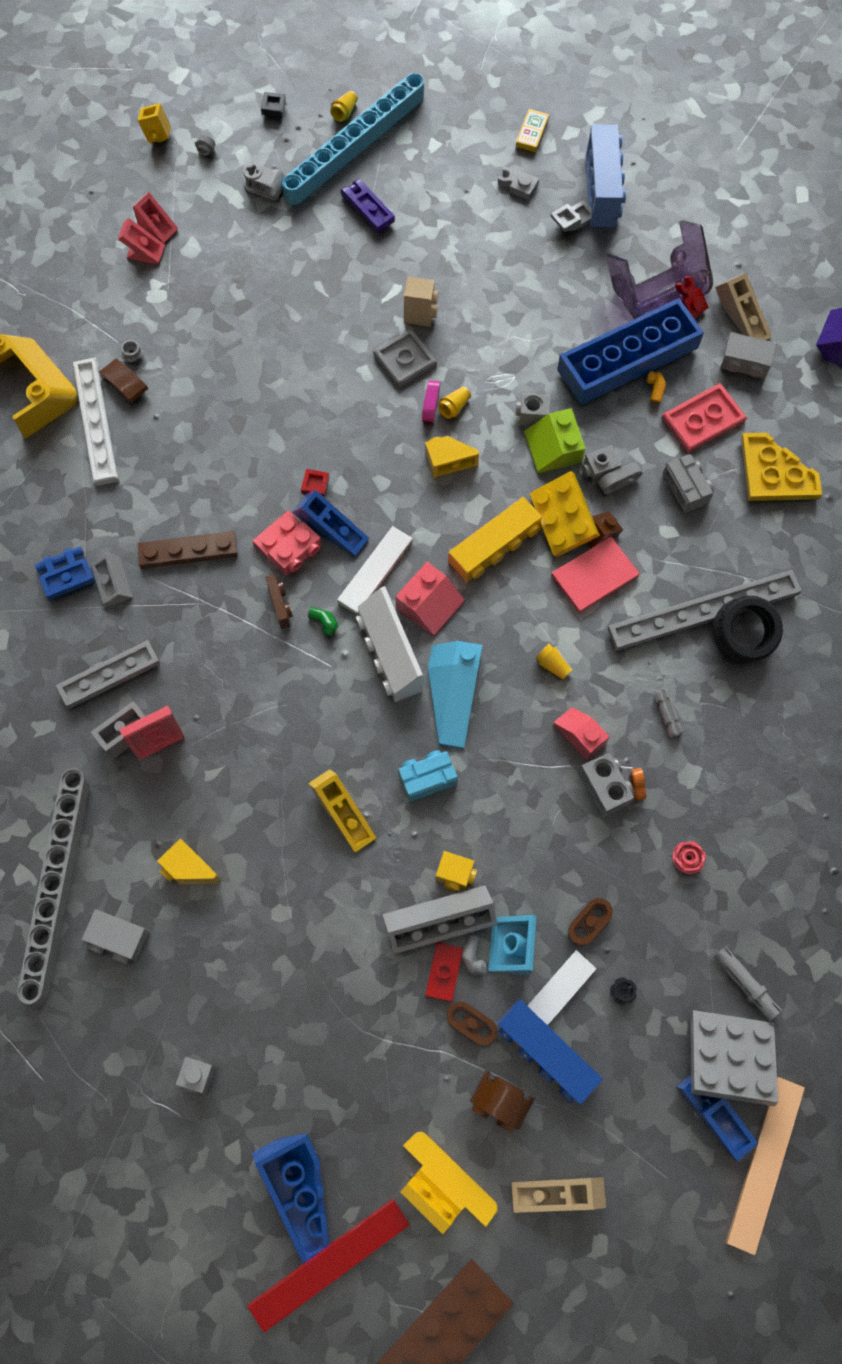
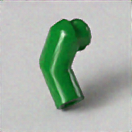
[308,606,338,636]

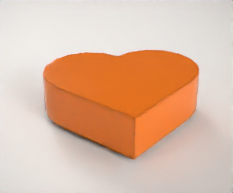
[629,768,646,800]

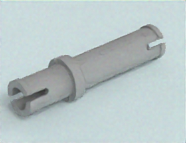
[713,946,782,1021]

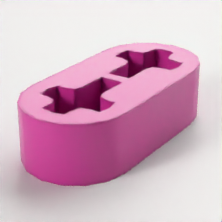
[422,380,441,422]

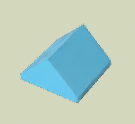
[488,915,537,976]

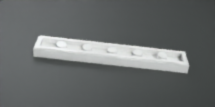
[73,358,119,486]

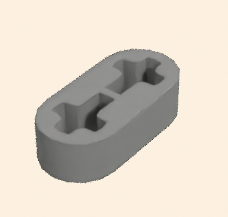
[598,462,643,494]

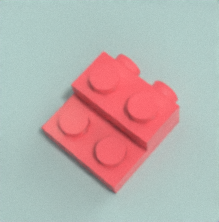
[252,510,321,576]

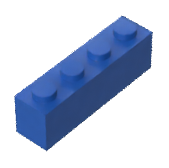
[496,998,603,1105]

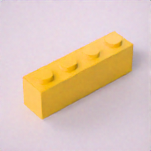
[448,496,542,583]

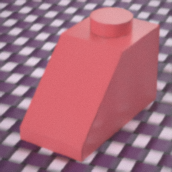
[553,707,610,761]

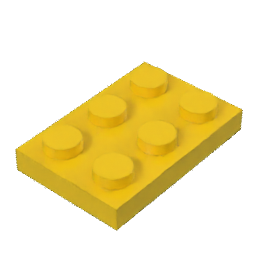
[529,471,599,557]

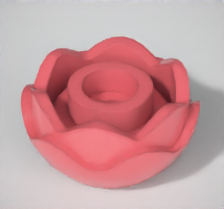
[673,841,706,874]

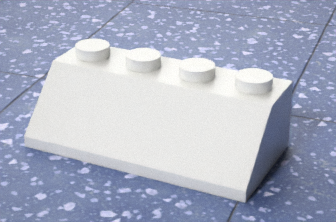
[355,586,423,702]

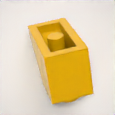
[425,436,479,478]
[157,838,220,884]

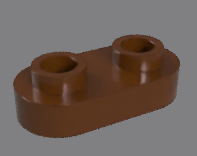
[568,898,613,946]
[447,1001,497,1046]

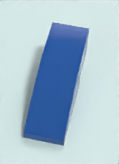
[676,1075,758,1161]

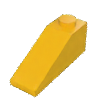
[308,769,376,853]

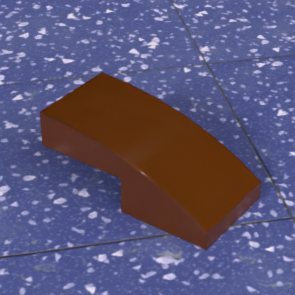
[99,358,149,403]

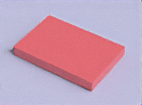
[662,383,747,453]
[551,537,640,614]
[119,706,184,760]

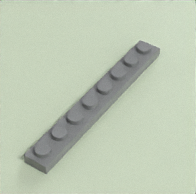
[608,570,802,651]

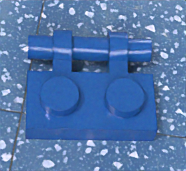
[34,546,95,600]

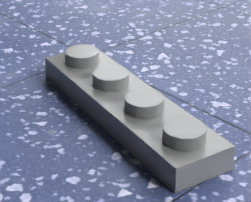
[56,640,160,709]

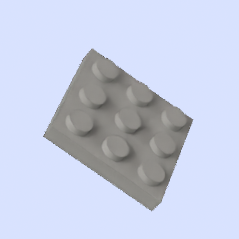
[690,1010,778,1107]

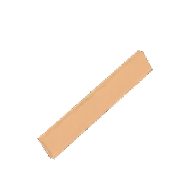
[725,1077,805,1255]

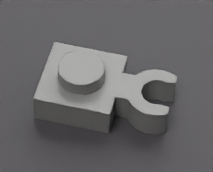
[498,167,539,200]

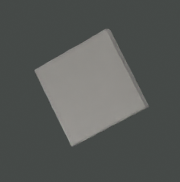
[373,329,437,388]

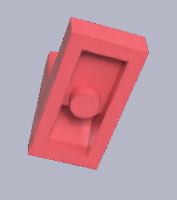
[118,218,165,264]

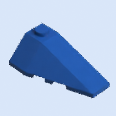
[252,1133,329,1264]

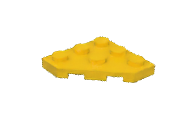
[741,433,822,501]

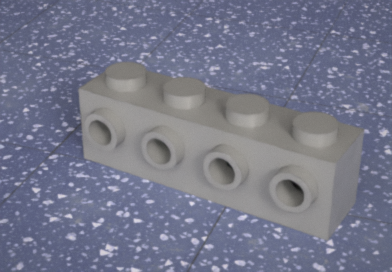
[383,885,498,954]

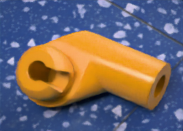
[647,371,666,403]

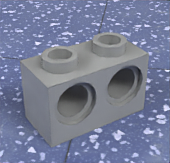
[579,753,635,817]

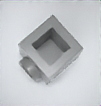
[582,445,622,486]

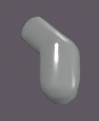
[462,935,487,976]

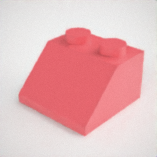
[395,562,465,637]

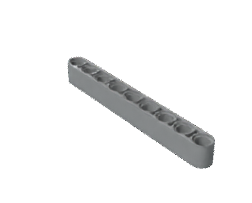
[17,768,90,1007]

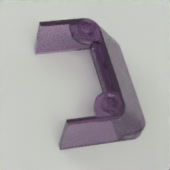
[606,220,713,319]

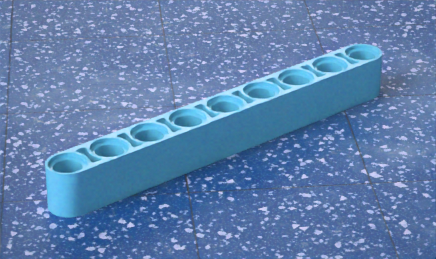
[282,73,424,205]

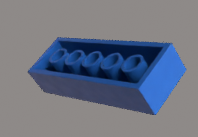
[557,298,704,405]

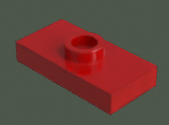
[425,942,463,1003]

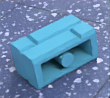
[398,750,458,802]

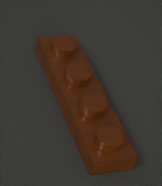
[138,531,238,569]

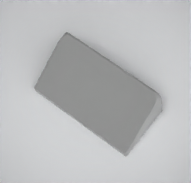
[91,553,133,607]

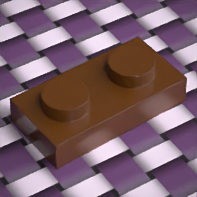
[265,574,293,630]

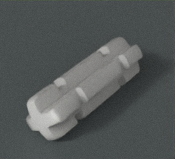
[654,689,683,738]

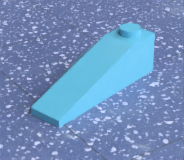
[428,641,482,749]

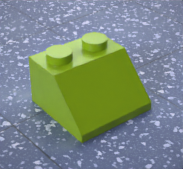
[524,408,586,474]

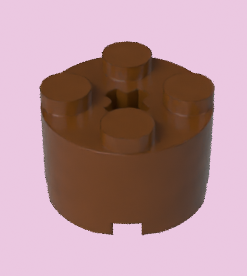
[470,1070,535,1133]

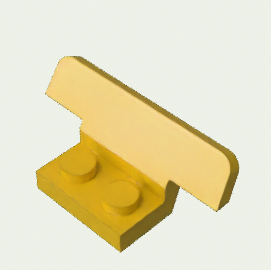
[400,1132,497,1234]

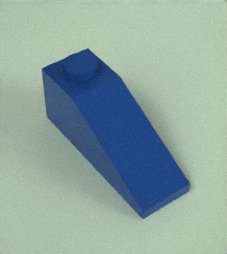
[292,490,369,556]

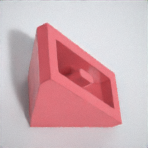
[133,192,178,243]

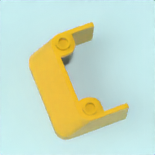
[0,334,78,439]

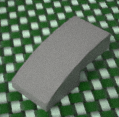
[550,200,592,232]

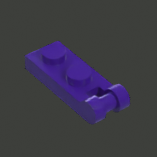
[340,178,395,233]

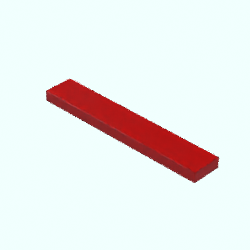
[248,1199,410,1332]

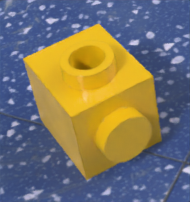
[137,103,171,143]
[435,851,477,892]

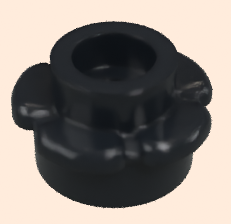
[610,977,637,1005]

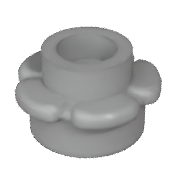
[195,135,216,156]
[120,340,143,362]

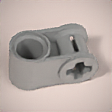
[242,163,285,201]

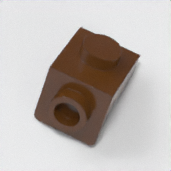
[587,511,623,548]

